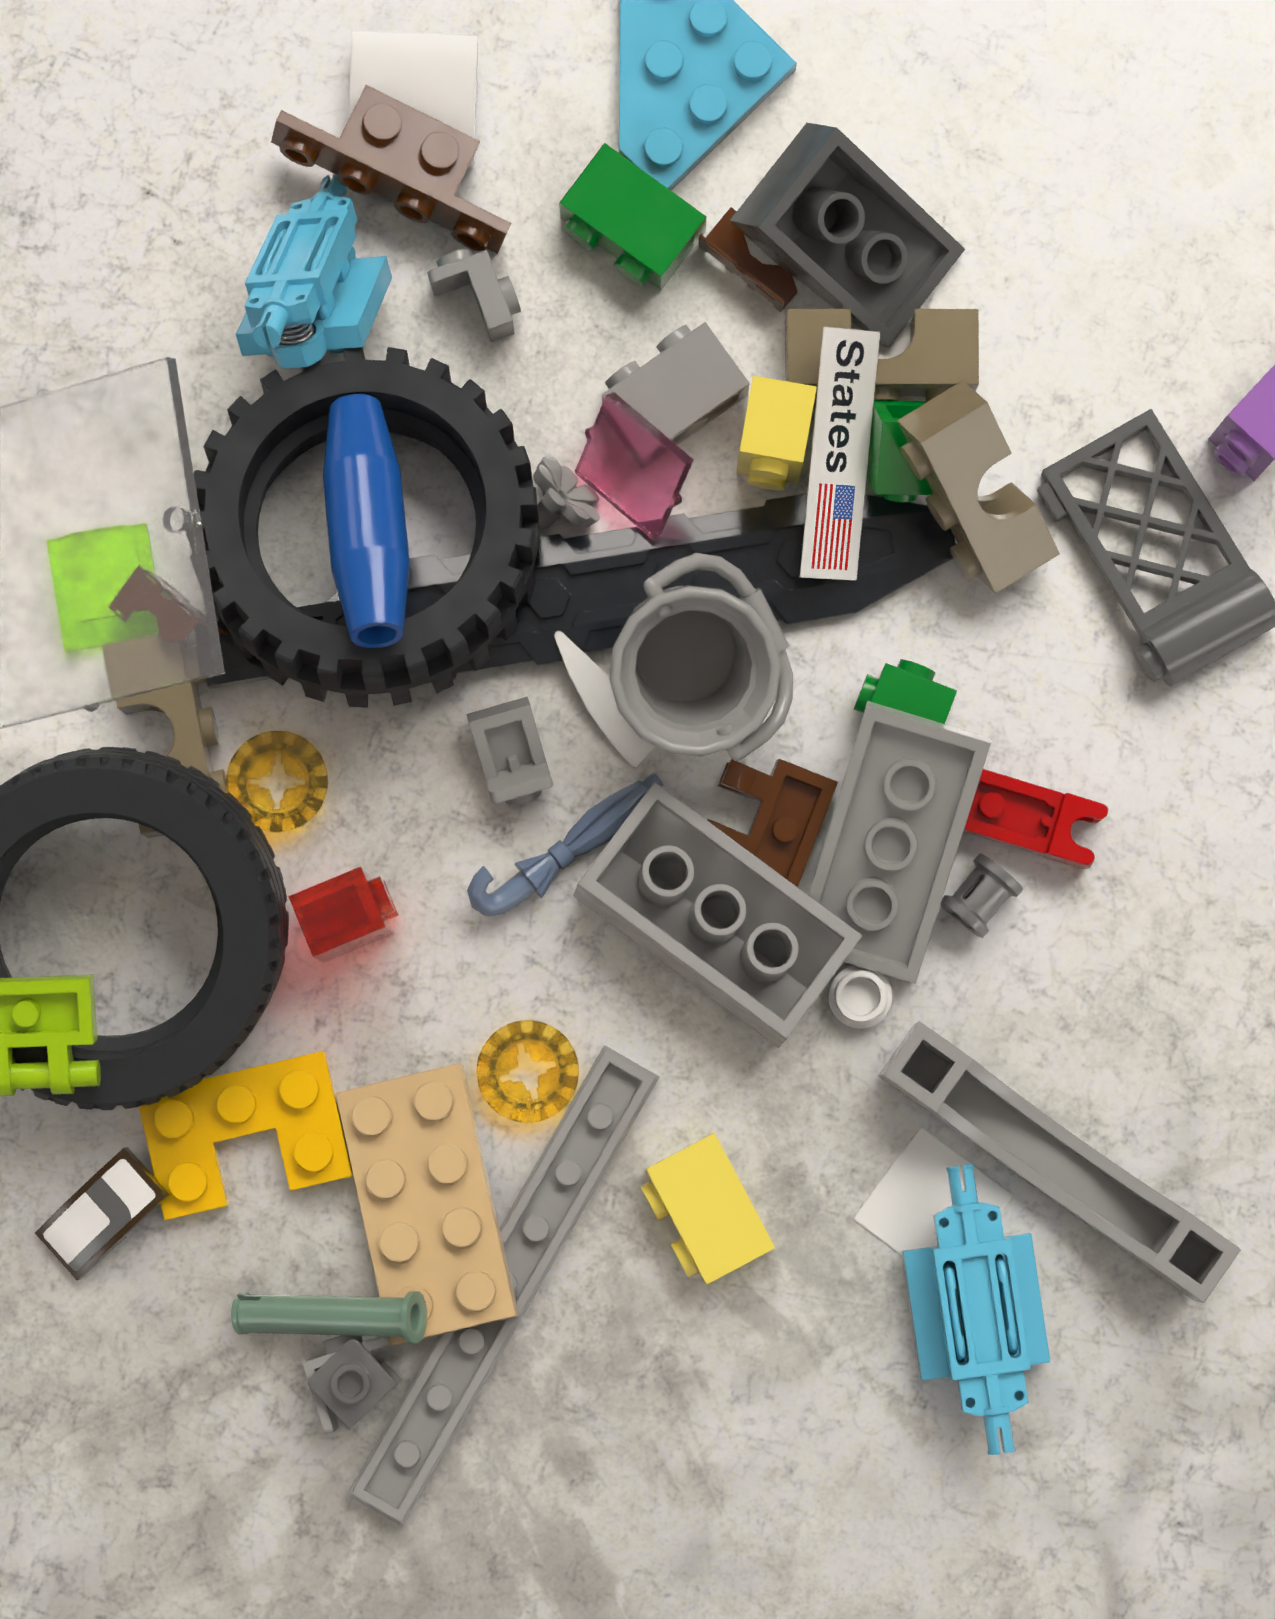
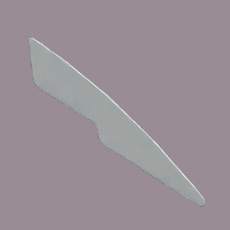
[554,631,656,768]

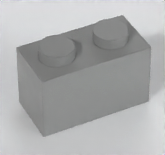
[602,322,750,467]

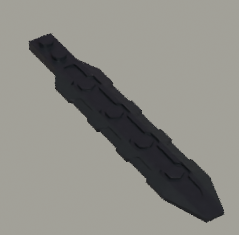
[198,493,956,689]

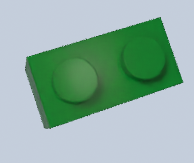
[559,143,707,291]

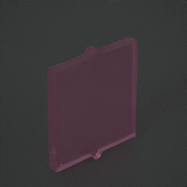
[574,392,694,540]

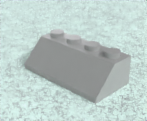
[573,782,862,1048]

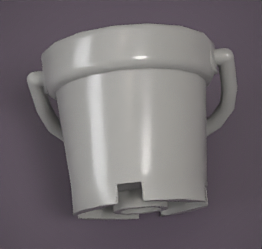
[609,553,793,761]

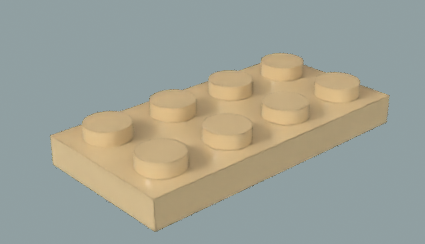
[336,1063,519,1346]

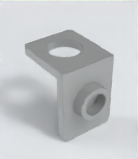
[302,1335,390,1434]

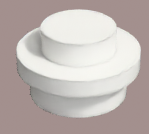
[828,965,892,1029]

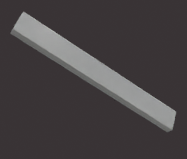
[347,1045,659,1527]

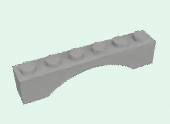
[878,1021,1241,1303]

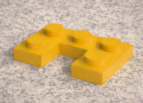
[139,1051,353,1221]

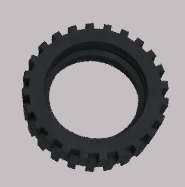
[188,347,541,708]

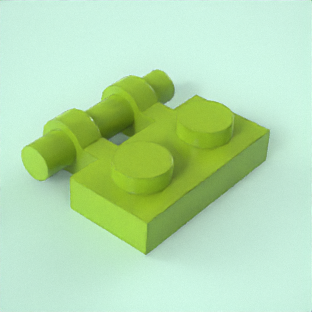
[0,974,101,1096]

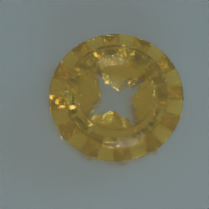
[226,731,329,833]
[476,1020,579,1123]

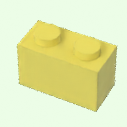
[736,375,817,491]
[640,1133,775,1285]

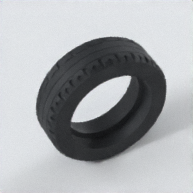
[0,747,289,1110]

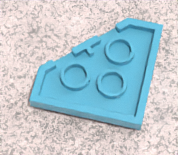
[619,0,797,191]

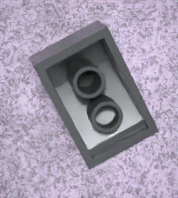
[730,122,965,347]

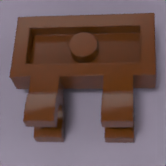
[707,759,838,887]

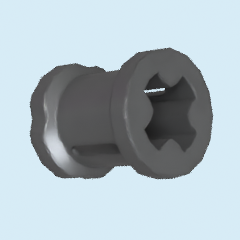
[940,853,1023,938]

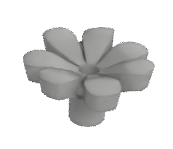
[533,456,600,529]

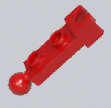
[963,769,1109,869]

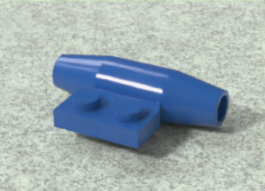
[323,394,410,648]

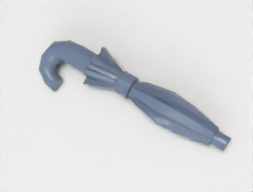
[467,773,663,917]

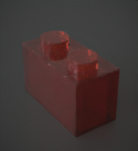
[288,866,399,963]

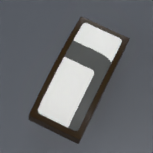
[35,1147,170,1281]

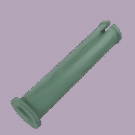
[231,1291,427,1344]

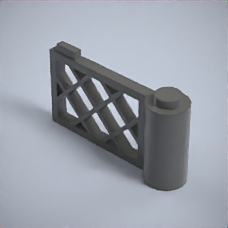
[1037,409,1275,686]

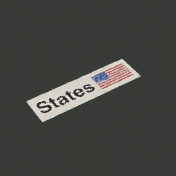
[800,327,880,580]

